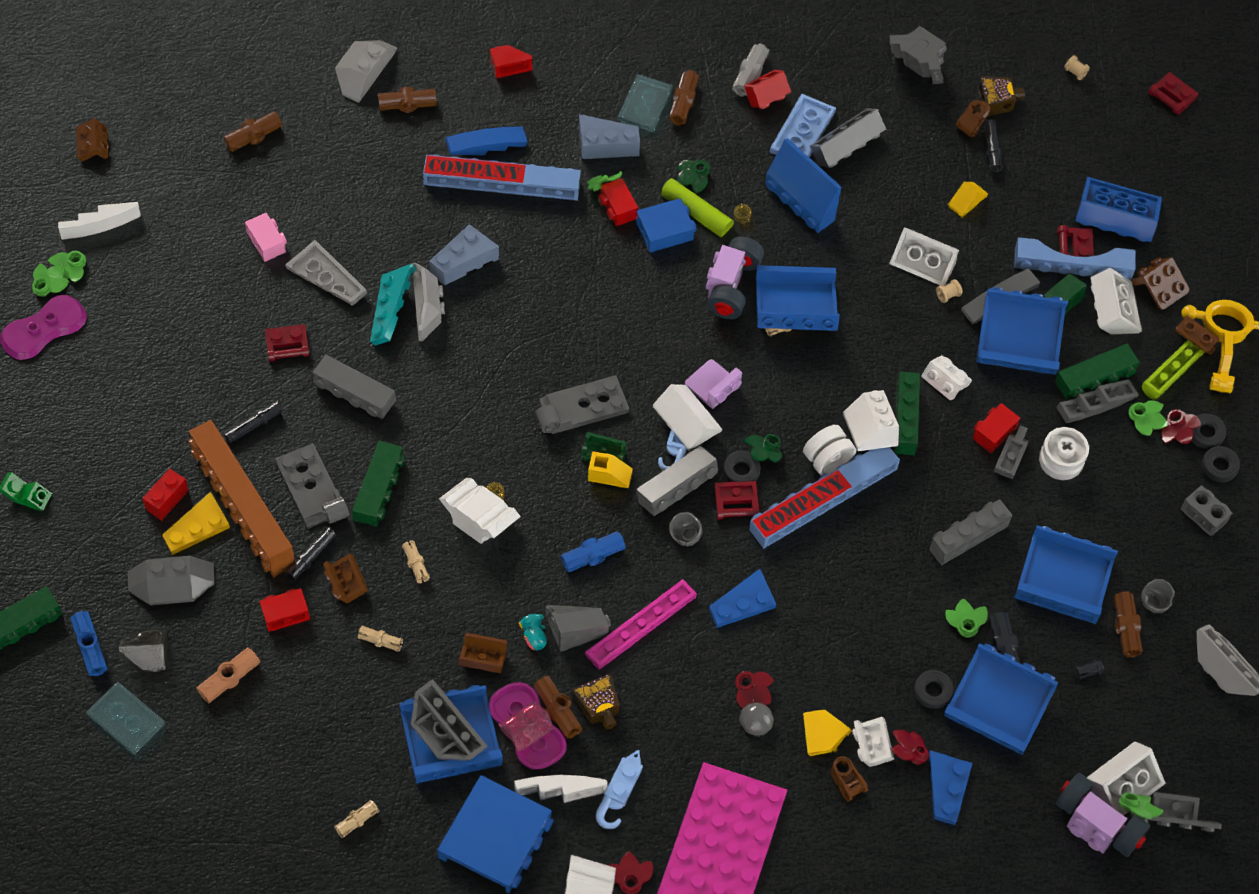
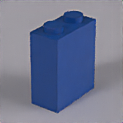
[636,198,696,253]

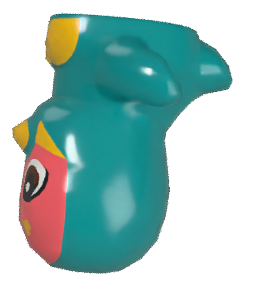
[519,614,547,650]

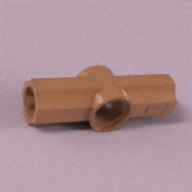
[197,647,260,703]

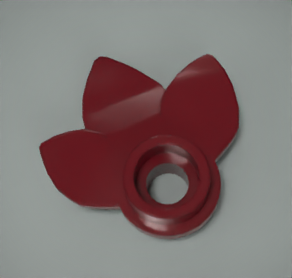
[1161,409,1201,444]
[735,671,774,709]
[891,730,929,764]
[609,852,653,894]

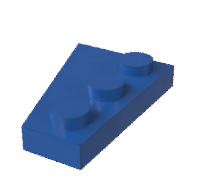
[709,569,776,628]
[929,751,972,825]

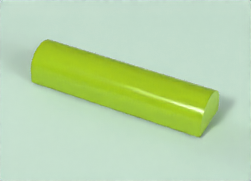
[661,178,734,237]
[1142,340,1205,400]

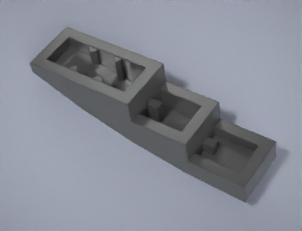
[961,268,1040,324]
[1056,379,1139,423]

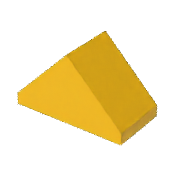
[948,182,988,217]

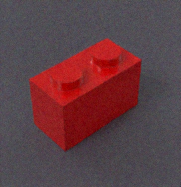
[744,70,791,109]
[599,178,638,226]
[973,403,1020,453]
[142,468,189,521]
[260,588,310,632]

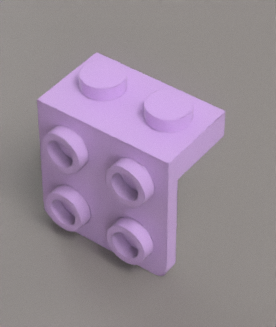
[685,360,742,409]

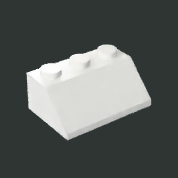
[1091,268,1142,334]
[843,390,899,451]
[1087,742,1165,816]

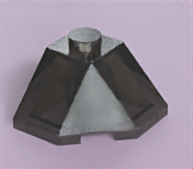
[119,630,168,672]

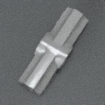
[732,43,769,96]

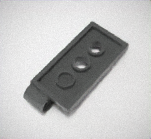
[536,375,629,434]
[275,443,350,529]

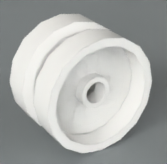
[803,425,857,476]
[1039,427,1089,480]

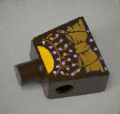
[978,76,1025,116]
[572,674,620,730]

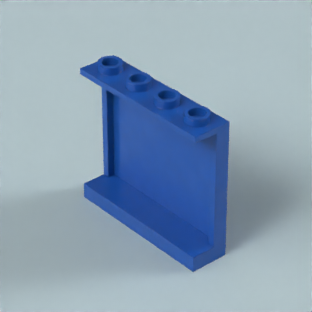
[755,265,840,331]
[976,287,1068,375]
[1015,526,1118,624]
[944,644,1058,755]
[400,685,502,784]
[437,776,553,893]

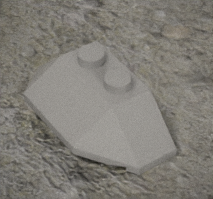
[335,40,397,103]
[412,263,445,341]
[1197,624,1259,696]

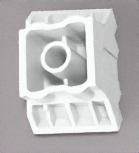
[439,478,521,544]
[565,855,616,894]

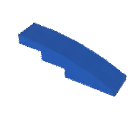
[445,127,528,155]

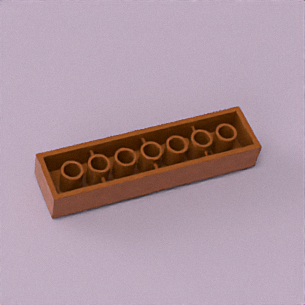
[188,420,295,578]

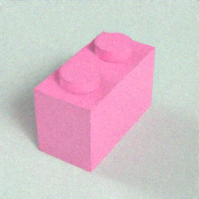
[245,213,287,262]

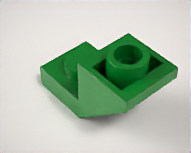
[0,472,52,511]

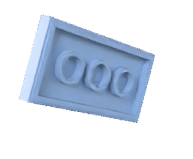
[770,94,836,158]

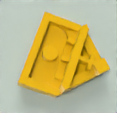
[803,710,852,756]

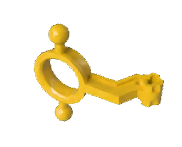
[1181,300,1259,393]

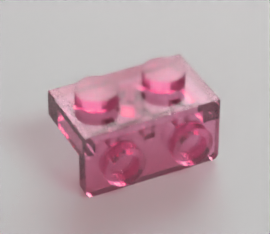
[499,701,554,752]

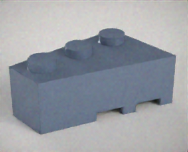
[579,114,640,159]
[429,224,499,285]

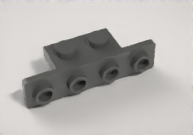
[1129,792,1221,832]

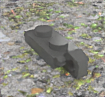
[994,425,1028,480]

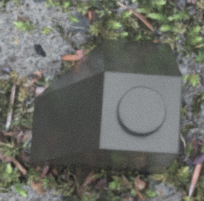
[545,605,611,652]

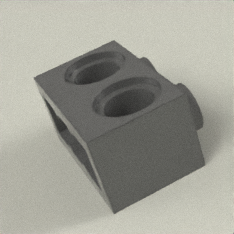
[1181,485,1232,537]

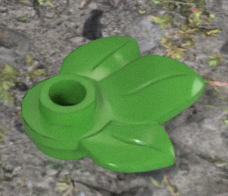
[587,171,622,192]
[48,251,86,283]
[32,263,69,296]
[1128,401,1168,436]
[946,599,988,638]
[1119,793,1163,819]

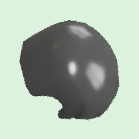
[669,512,703,546]
[1141,579,1175,613]
[739,702,774,736]

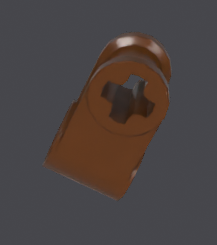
[956,100,990,137]
[830,756,868,802]

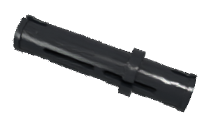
[983,120,1003,172]
[223,401,283,444]
[285,527,336,581]

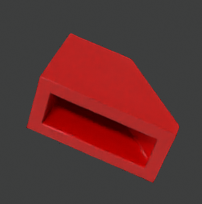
[490,45,532,78]

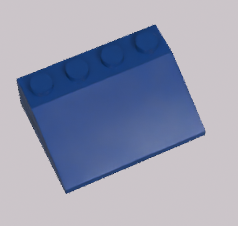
[765,138,841,233]
[1076,177,1162,242]

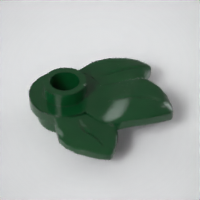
[677,159,711,194]
[744,434,782,463]

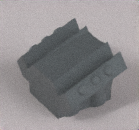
[889,26,946,84]

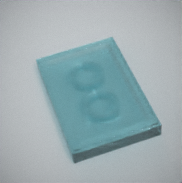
[617,74,673,132]
[86,682,165,755]

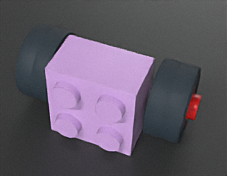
[706,237,764,319]
[1056,773,1150,857]

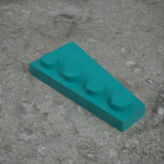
[370,264,416,346]

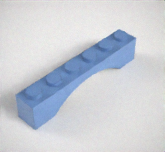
[1014,238,1135,280]

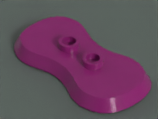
[0,295,87,360]
[489,682,566,769]

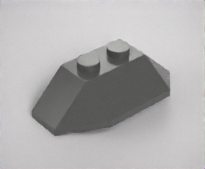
[128,556,215,606]
[411,679,488,761]

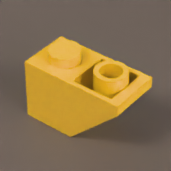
[588,451,632,488]

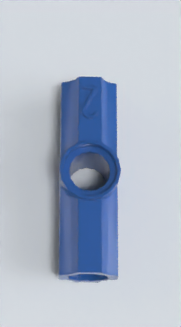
[561,531,625,573]
[70,611,107,676]

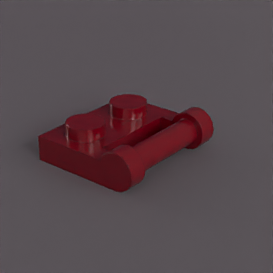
[1148,72,1199,115]
[1057,225,1094,257]
[265,324,309,362]
[714,481,759,520]

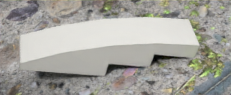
[58,202,141,240]
[515,775,607,803]

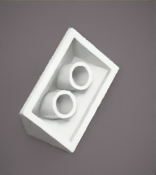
[890,227,959,286]
[653,384,722,451]

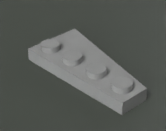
[285,240,367,306]

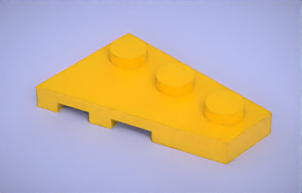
[162,492,230,555]

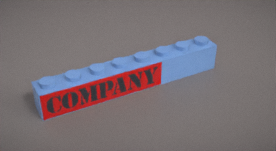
[423,155,581,200]
[749,447,900,549]

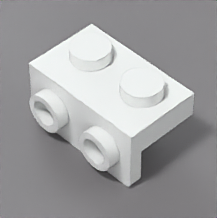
[922,356,972,400]
[853,717,894,767]

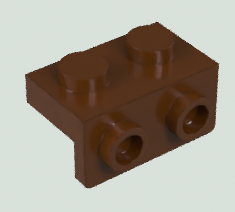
[76,118,109,162]
[1175,316,1219,355]
[323,553,369,603]
[458,633,507,673]

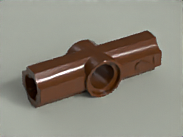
[669,70,699,125]
[378,87,437,112]
[223,111,282,151]
[1114,592,1142,657]
[534,676,582,739]

